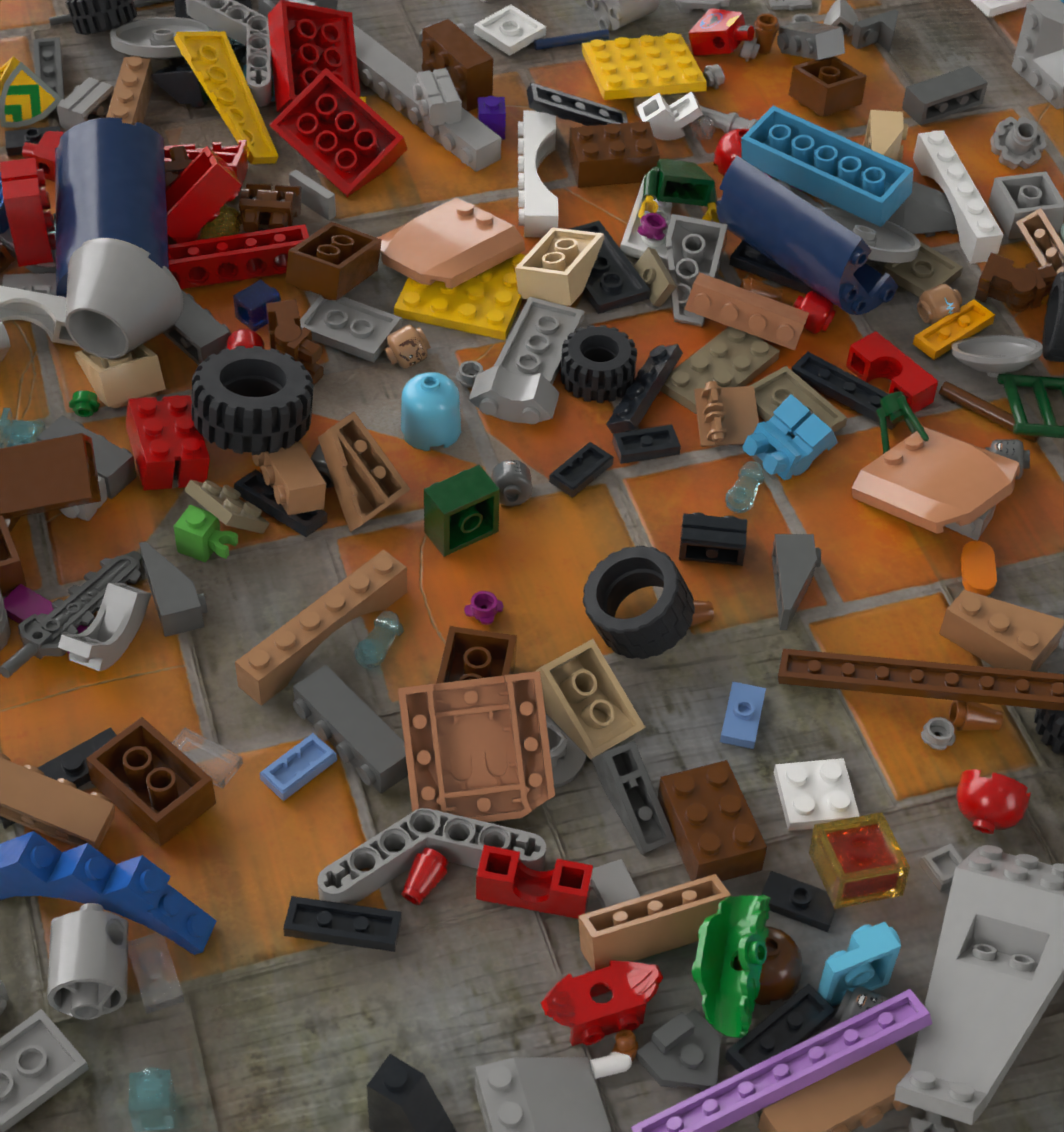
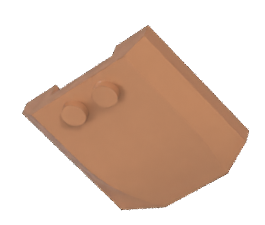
[377,198,525,289]
[851,427,1020,534]
[398,671,555,822]

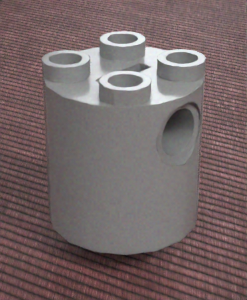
[585,0,659,31]
[47,903,129,1020]

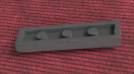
[33,37,65,111]

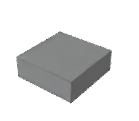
[919,843,963,891]

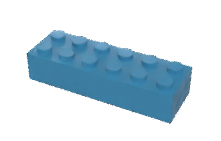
[741,105,914,227]

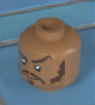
[384,325,431,369]

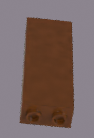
[0,433,101,520]

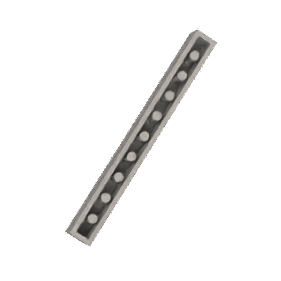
[353,24,502,172]

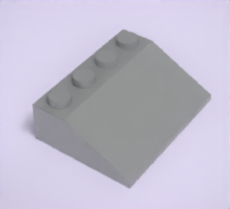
[475,1057,612,1132]

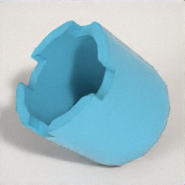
[401,372,461,451]

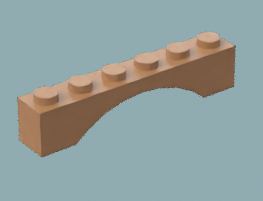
[235,549,407,706]

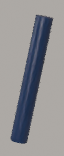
[534,29,609,50]

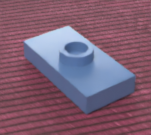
[720,682,766,749]
[260,733,337,801]

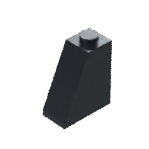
[367,1054,457,1132]

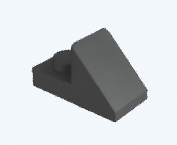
[851,9,899,52]

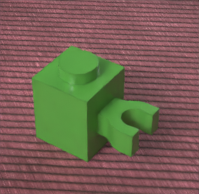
[173,505,238,563]

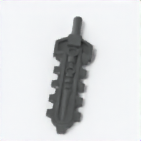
[0,551,142,678]

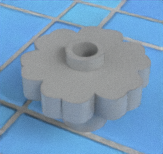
[990,117,1046,169]

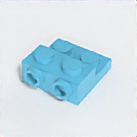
[817,922,901,1007]

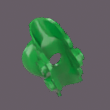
[692,895,770,1038]

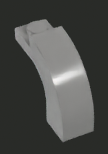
[58,583,152,671]

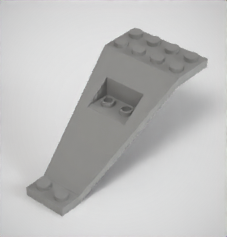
[894,845,1064,1125]

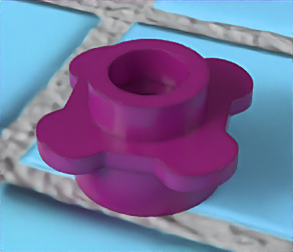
[637,213,667,240]
[464,591,503,625]

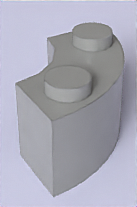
[469,364,559,424]

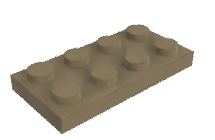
[660,326,780,415]

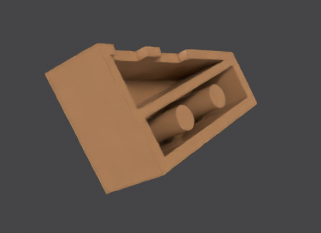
[318,411,411,532]
[939,590,1064,671]

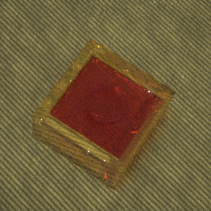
[809,812,910,909]

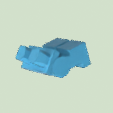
[742,394,838,481]

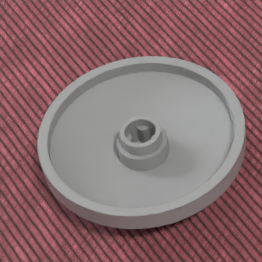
[110,17,215,60]
[817,207,920,263]

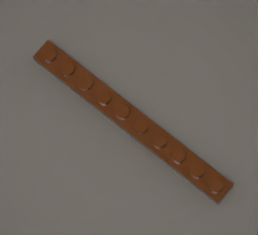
[778,648,1064,711]

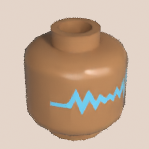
[917,284,962,325]

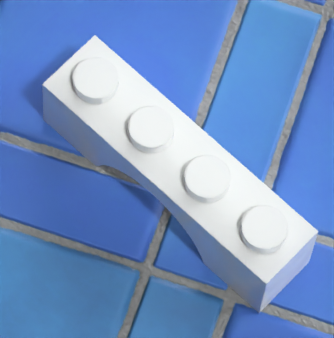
[0,286,80,347]

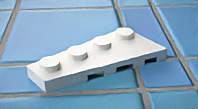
[620,175,672,269]

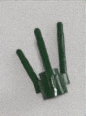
[876,391,929,454]

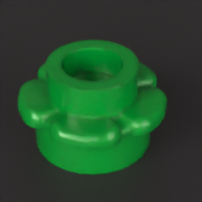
[69,390,100,417]

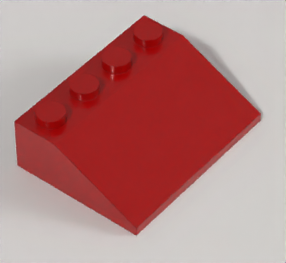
[268,0,361,113]
[269,68,408,197]

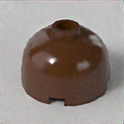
[733,926,803,1005]

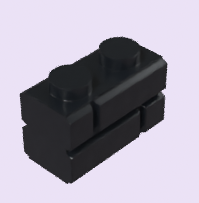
[679,512,747,566]

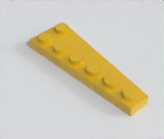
[174,31,279,165]

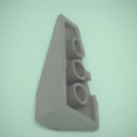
[666,214,728,327]

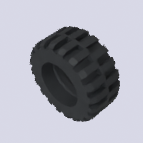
[191,346,314,455]

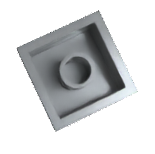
[988,171,1064,239]

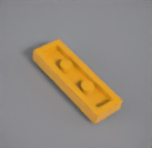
[913,299,995,360]

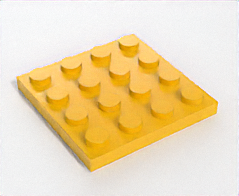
[582,33,707,100]
[394,253,526,340]

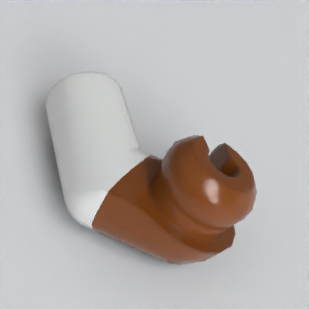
[590,1029,639,1079]

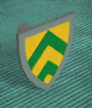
[0,62,63,128]

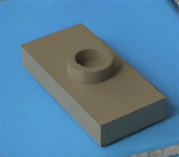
[633,247,677,307]

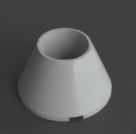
[65,238,183,359]

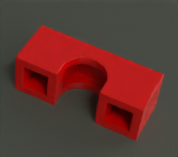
[846,331,939,414]
[476,845,593,919]

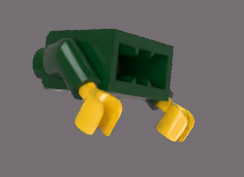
[638,159,720,223]

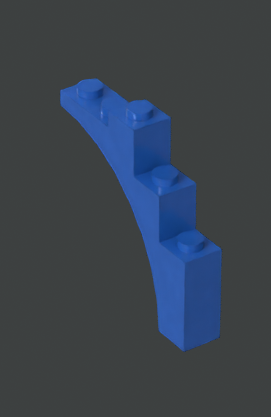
[0,831,217,955]

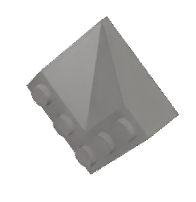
[1012,0,1064,110]

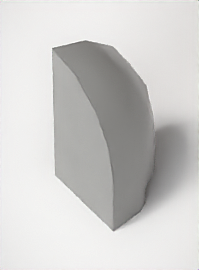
[824,0,858,36]

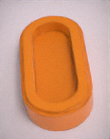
[960,541,997,596]

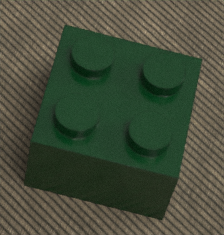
[424,465,500,557]

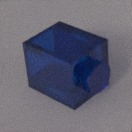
[233,280,281,332]

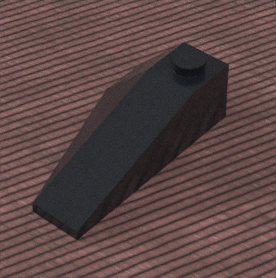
[151,44,247,107]

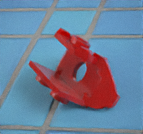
[540,960,663,1046]

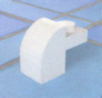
[637,92,703,140]

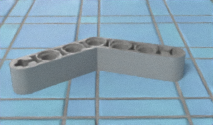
[185,0,272,107]
[318,808,546,905]

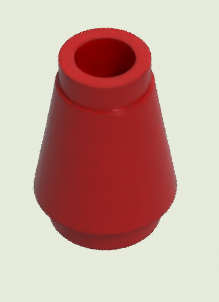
[401,848,449,905]

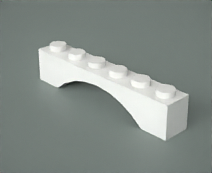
[518,111,559,237]
[913,130,1003,264]

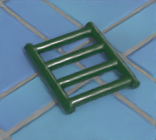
[997,374,1064,438]

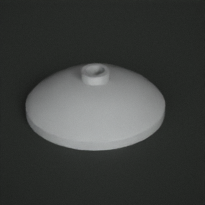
[952,335,1043,377]

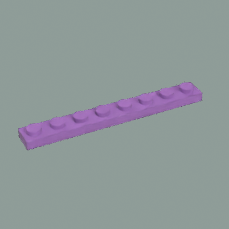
[631,989,932,1132]

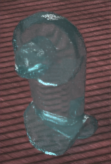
[725,461,764,513]
[354,611,404,668]

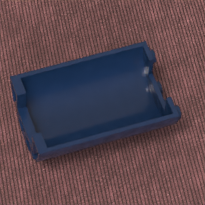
[55,118,169,297]
[716,155,899,315]

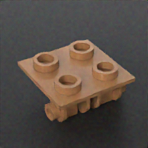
[694,381,759,447]

